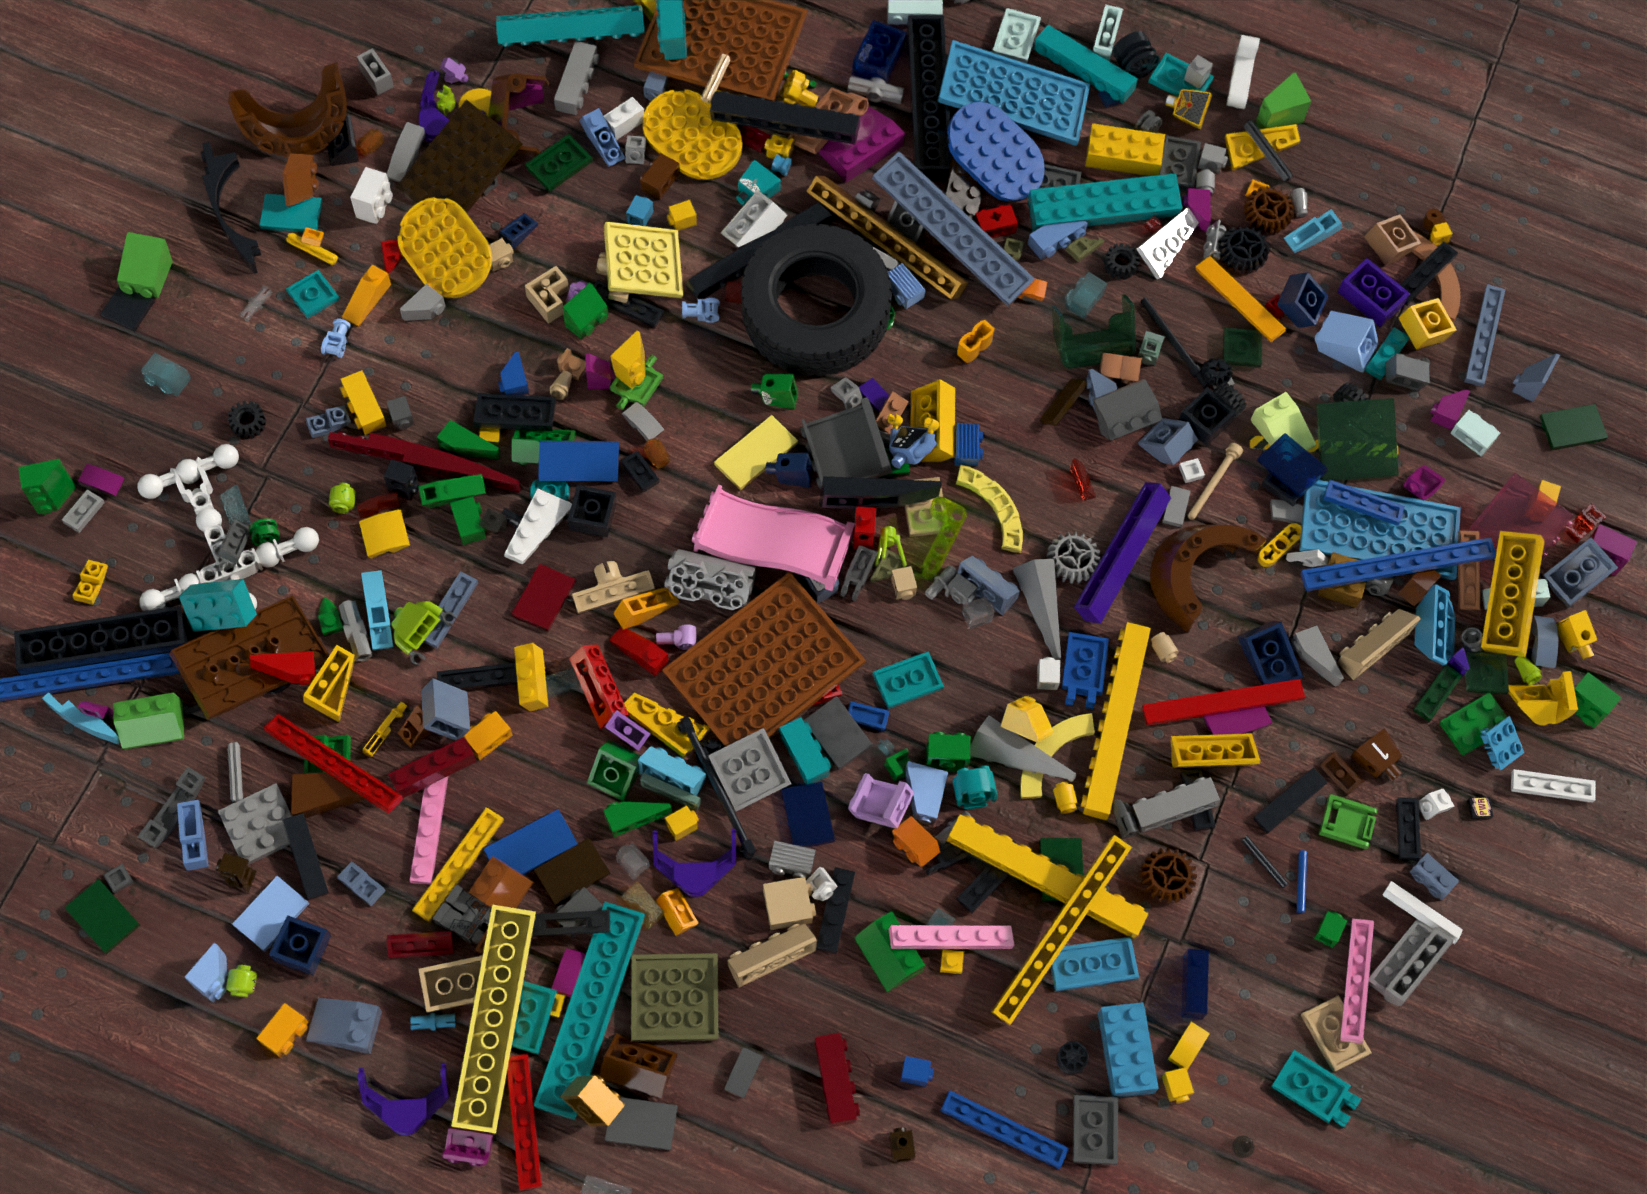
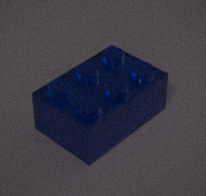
[852,20,907,84]

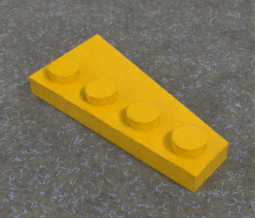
[1224,124,1300,171]
[624,693,710,758]

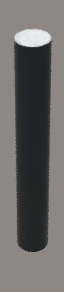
[1241,836,1289,889]

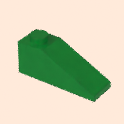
[437,420,501,460]
[603,802,672,838]

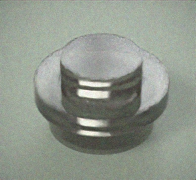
[1232,1136,1255,1158]

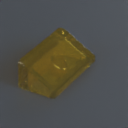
[621,881,665,929]

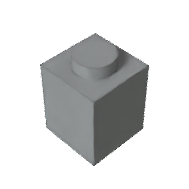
[1184,55,1213,89]

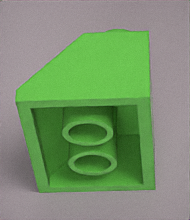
[113,692,184,750]

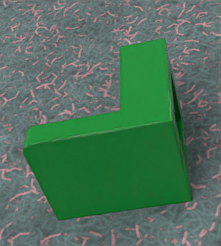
[884,748,911,782]

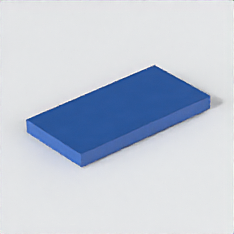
[538,441,619,481]
[483,809,578,875]

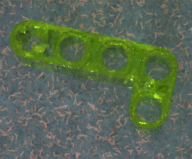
[921,497,967,579]

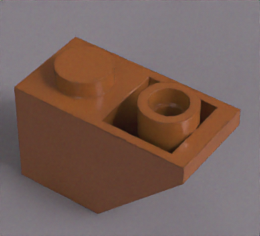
[398,704,432,748]

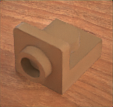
[557,348,586,381]

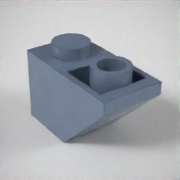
[1085,369,1117,412]

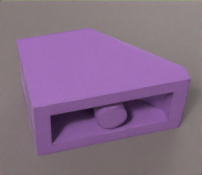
[605,710,650,751]

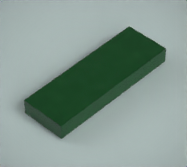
[1413,664,1463,722]

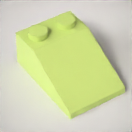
[1251,392,1316,462]

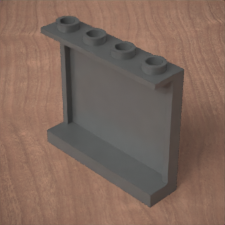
[800,397,893,489]

